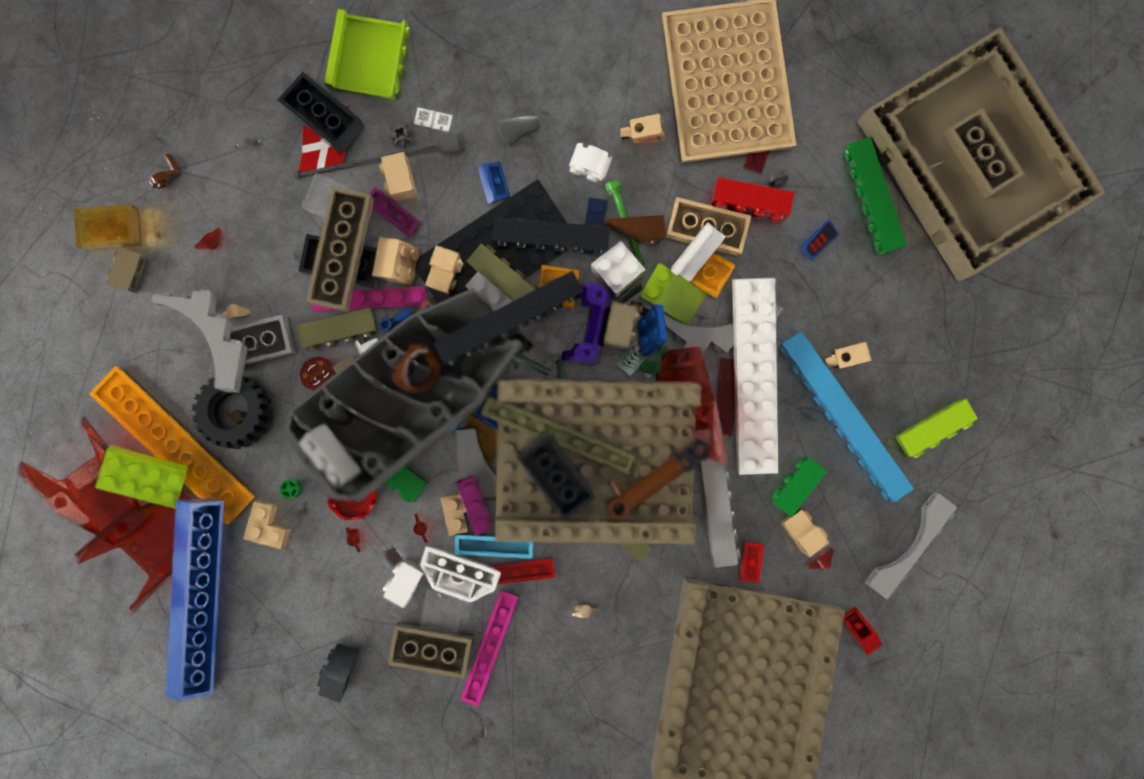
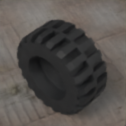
[192,376,272,449]

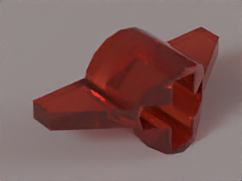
[194,227,221,250]
[413,513,428,543]
[346,527,361,552]
[807,548,834,569]

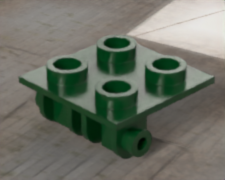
[640,342,668,379]

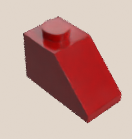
[843,607,882,656]

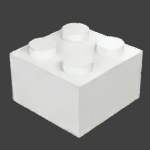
[591,241,645,299]
[383,558,425,608]

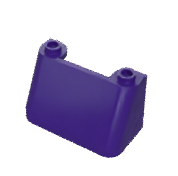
[561,282,612,366]

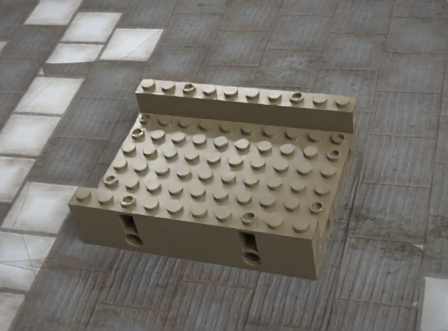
[857,27,1106,281]
[495,377,701,544]
[650,577,845,779]

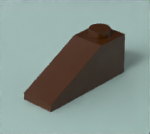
[603,215,666,245]

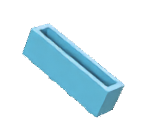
[454,533,534,559]

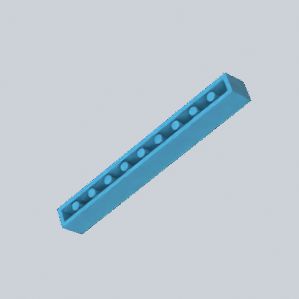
[779,331,914,502]

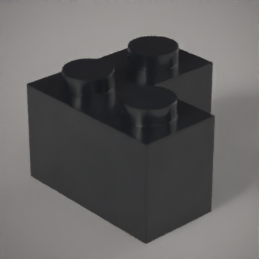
[317,643,359,703]

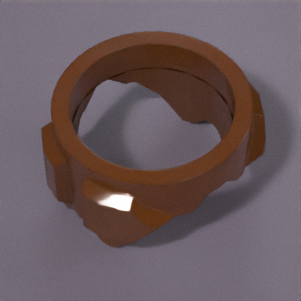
[392,343,441,394]

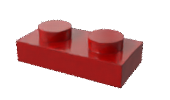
[739,541,764,583]

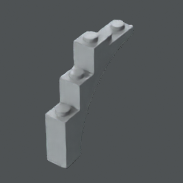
[151,289,247,393]
[664,303,784,361]
[456,427,497,501]

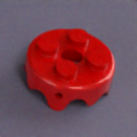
[327,489,377,521]

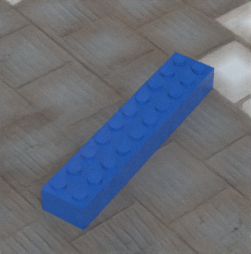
[166,498,224,701]

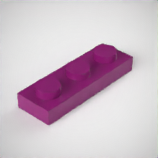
[370,187,421,237]
[455,475,494,536]

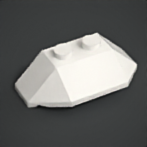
[420,546,501,602]

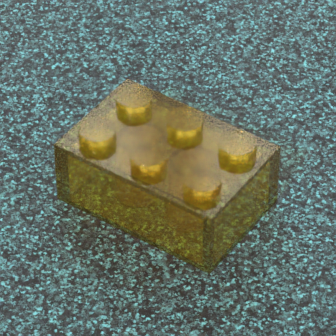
[73,204,142,251]

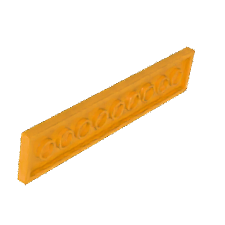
[89,366,256,525]

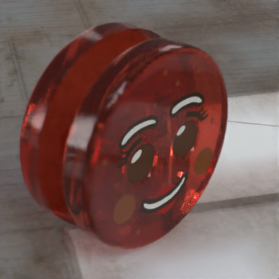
[300,357,336,392]

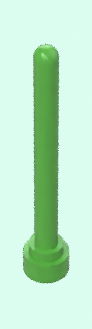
[605,179,645,267]

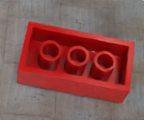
[710,177,795,223]

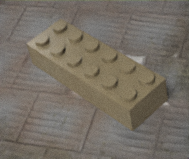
[306,186,374,312]

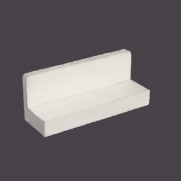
[671,222,725,282]

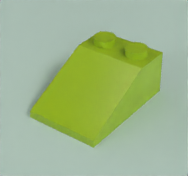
[638,263,707,326]

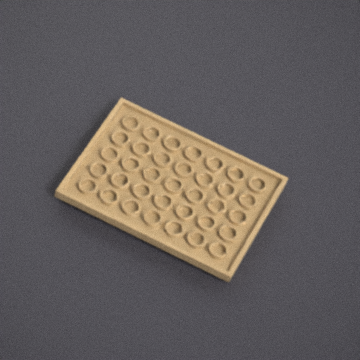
[662,0,797,163]

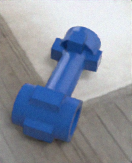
[379,307,414,333]

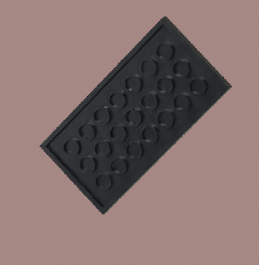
[416,179,570,303]

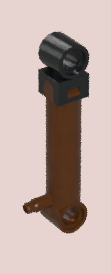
[608,439,711,519]

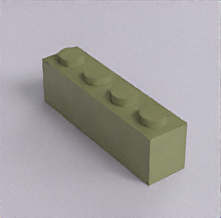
[466,243,539,301]
[296,307,379,352]

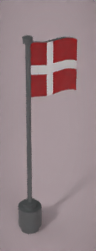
[294,105,465,179]

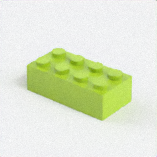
[95,445,189,509]

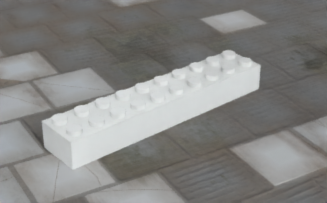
[732,278,778,475]

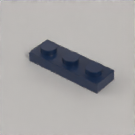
[580,197,608,257]

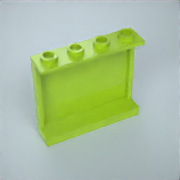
[324,9,410,100]

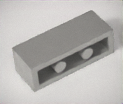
[299,424,361,490]

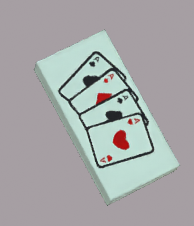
[615,337,647,377]

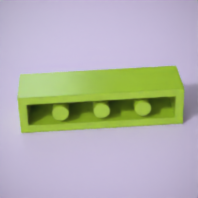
[895,399,978,458]

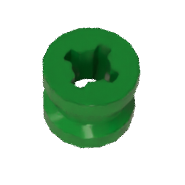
[280,479,302,499]

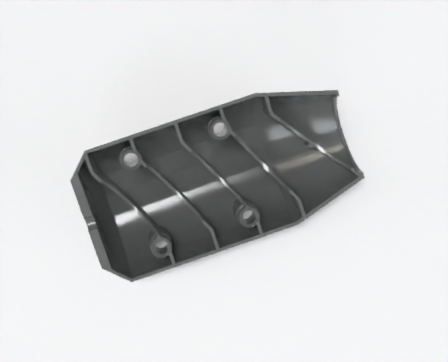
[285,288,522,501]

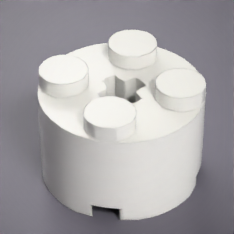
[569,143,613,183]

